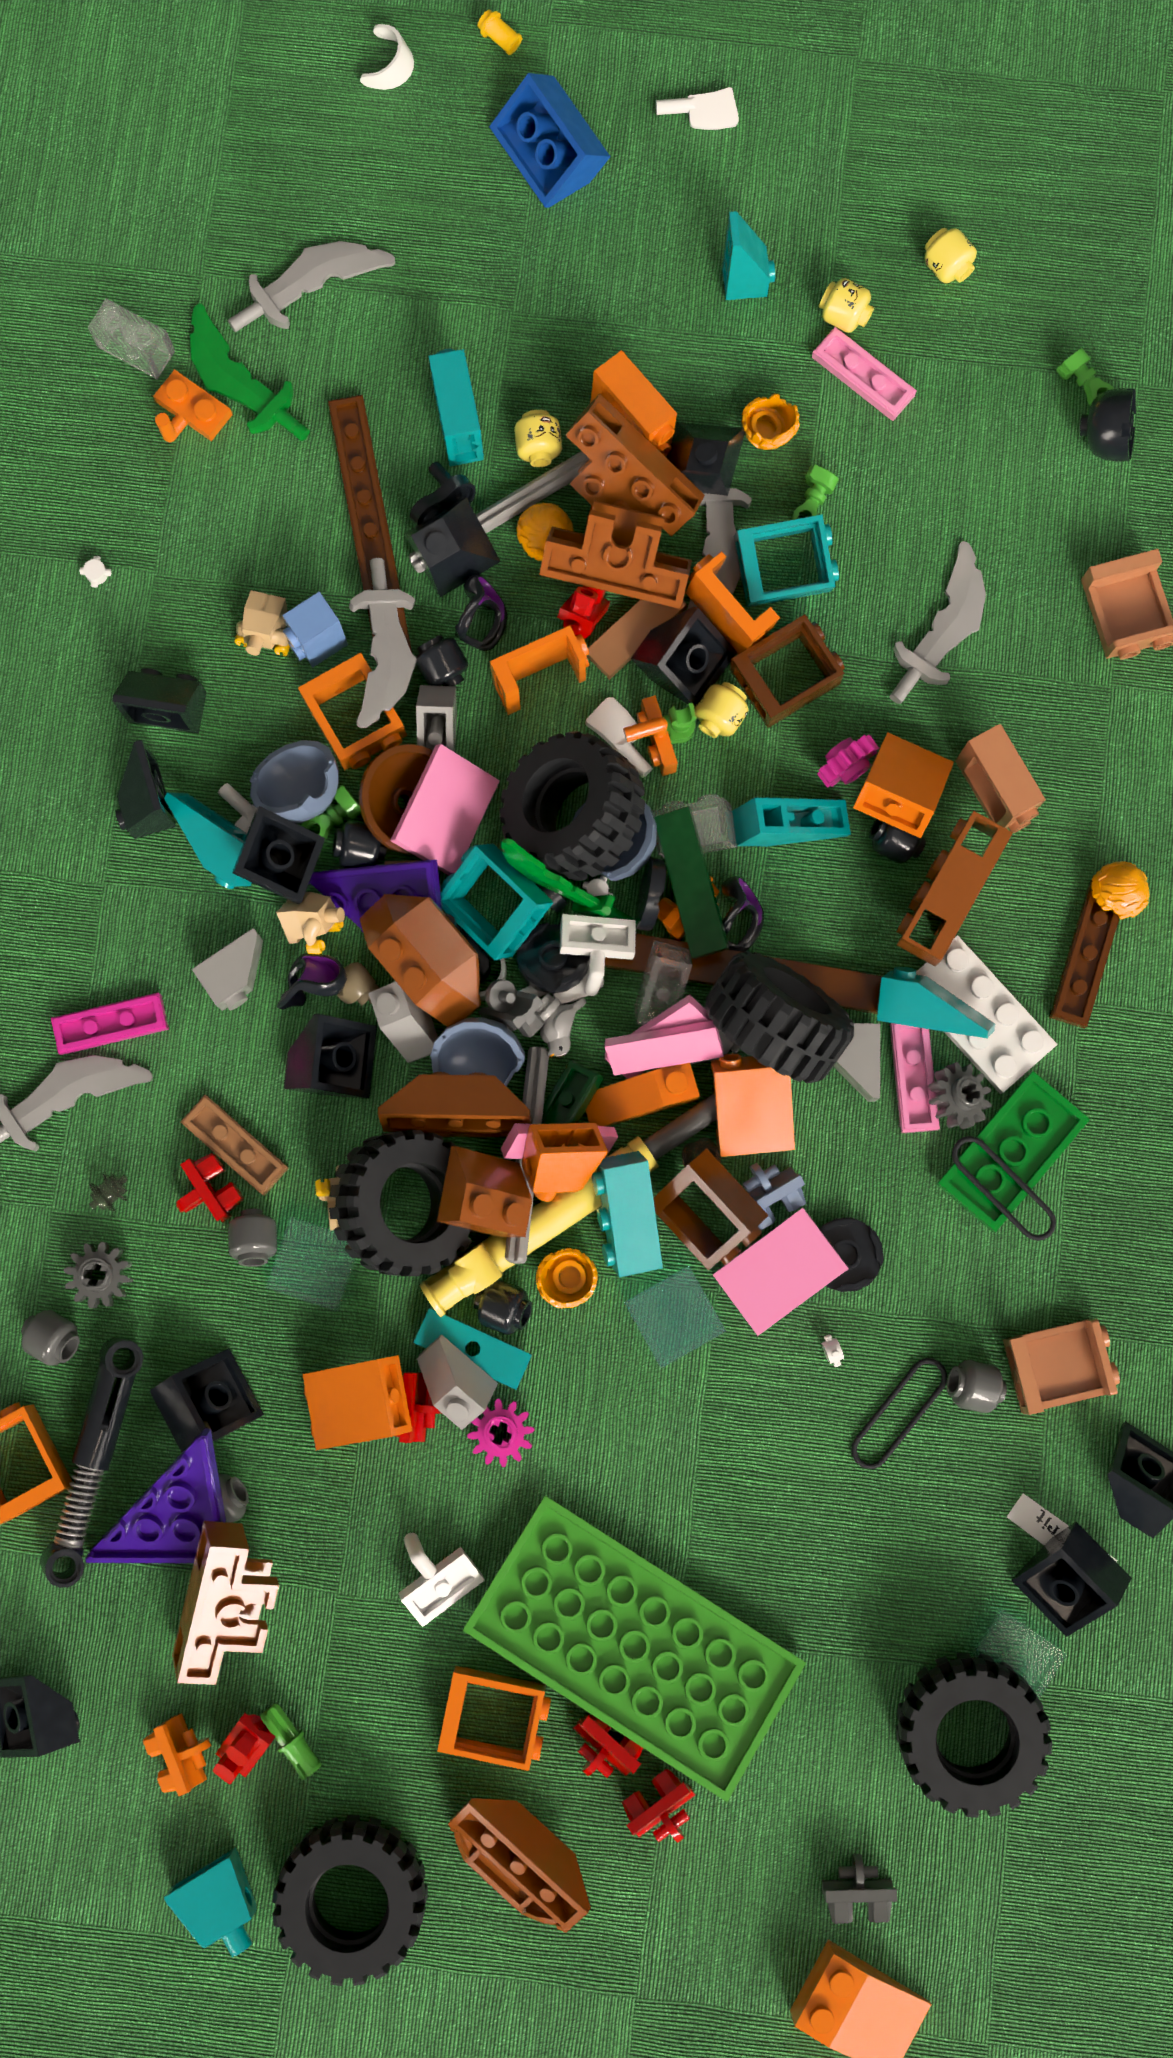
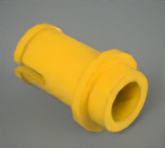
[477,9,522,55]

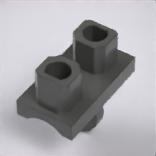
[478,979,545,1038]
[821,1854,897,1924]

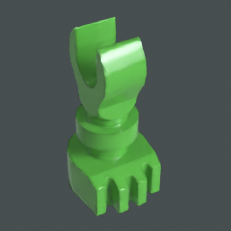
[1056,348,1114,406]
[791,464,839,520]
[663,703,697,744]
[302,785,361,840]

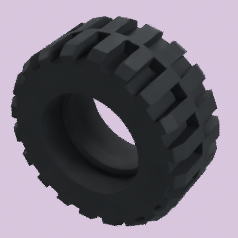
[500,731,645,881]
[705,951,854,1083]
[329,1130,477,1276]
[895,1652,1052,1818]
[272,1815,428,1986]

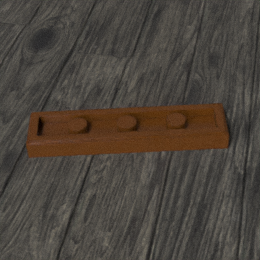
[1049,880,1119,1029]

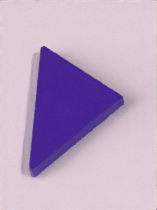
[309,860,442,932]
[85,1429,226,1563]

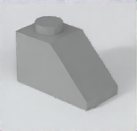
[416,685,457,752]
[192,928,263,1011]
[368,981,438,1063]
[833,1023,880,1102]
[417,1335,498,1430]

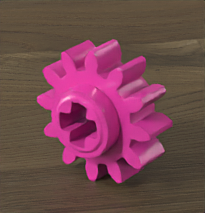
[817,735,879,788]
[467,1398,535,1467]

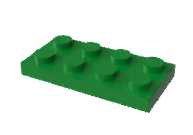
[936,1071,1090,1233]

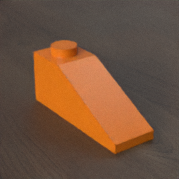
[586,1063,700,1127]

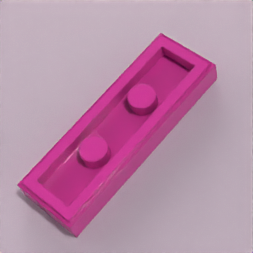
[51,992,169,1055]

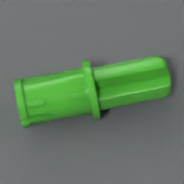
[261,1704,322,1780]

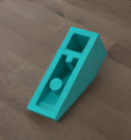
[722,211,775,300]
[164,792,252,889]
[731,798,851,847]
[877,967,996,1039]

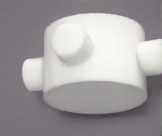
[80,556,112,588]
[582,875,613,896]
[821,1335,844,1367]

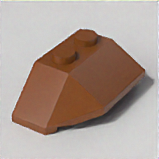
[359,894,481,1027]
[378,1072,533,1137]
[448,1798,591,1933]

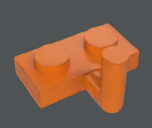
[153,369,233,442]
[623,695,678,776]

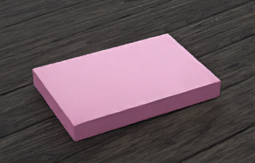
[390,744,500,876]
[713,1208,849,1336]

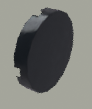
[635,857,666,931]
[516,923,590,994]
[819,1217,884,1292]

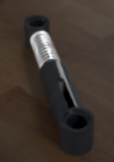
[40,1336,143,1588]

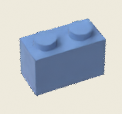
[282,592,348,668]

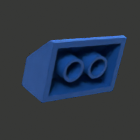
[489,73,611,208]

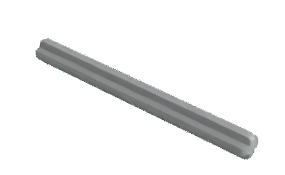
[409,451,588,573]
[505,1047,549,1264]

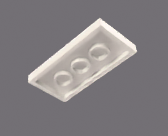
[916,935,1058,1094]

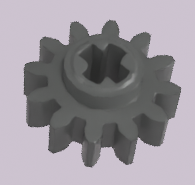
[928,1062,992,1130]
[64,1242,133,1308]

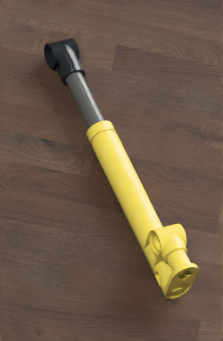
[419,1087,717,1317]

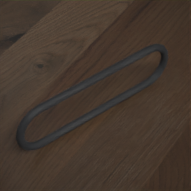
[952,1136,1056,1241]
[851,1358,947,1469]

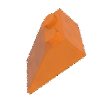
[790,1940,932,2058]

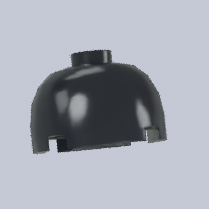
[1080,388,1136,462]

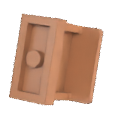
[1081,549,1173,660]
[1002,1319,1120,1415]

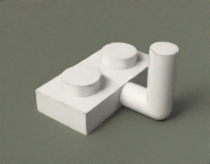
[560,914,636,996]
[398,1533,485,1627]

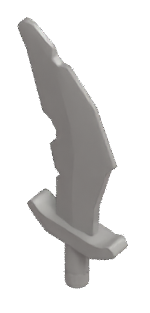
[227,241,396,332]
[687,488,752,610]
[889,541,986,704]
[349,558,417,728]
[0,1055,153,1151]

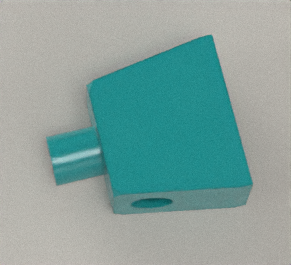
[164,1847,257,1957]

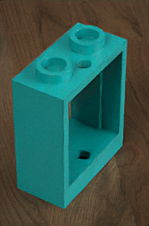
[428,349,484,467]
[733,514,839,607]
[440,844,554,960]

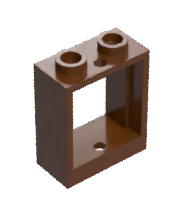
[729,614,845,728]
[653,1148,769,1271]

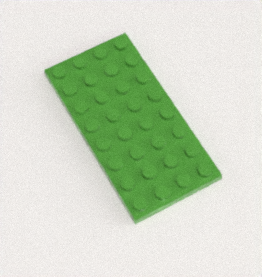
[462,1495,806,1802]

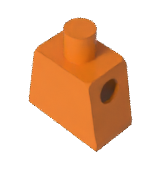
[522,1123,608,1202]

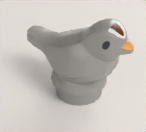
[537,993,587,1057]

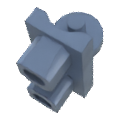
[743,1163,806,1230]

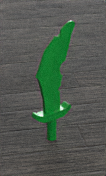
[190,303,310,441]
[501,838,634,920]

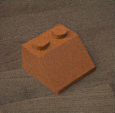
[437,1146,532,1238]

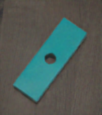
[413,1308,532,1390]

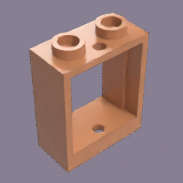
[955,723,1046,833]

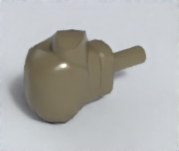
[337,962,380,1006]

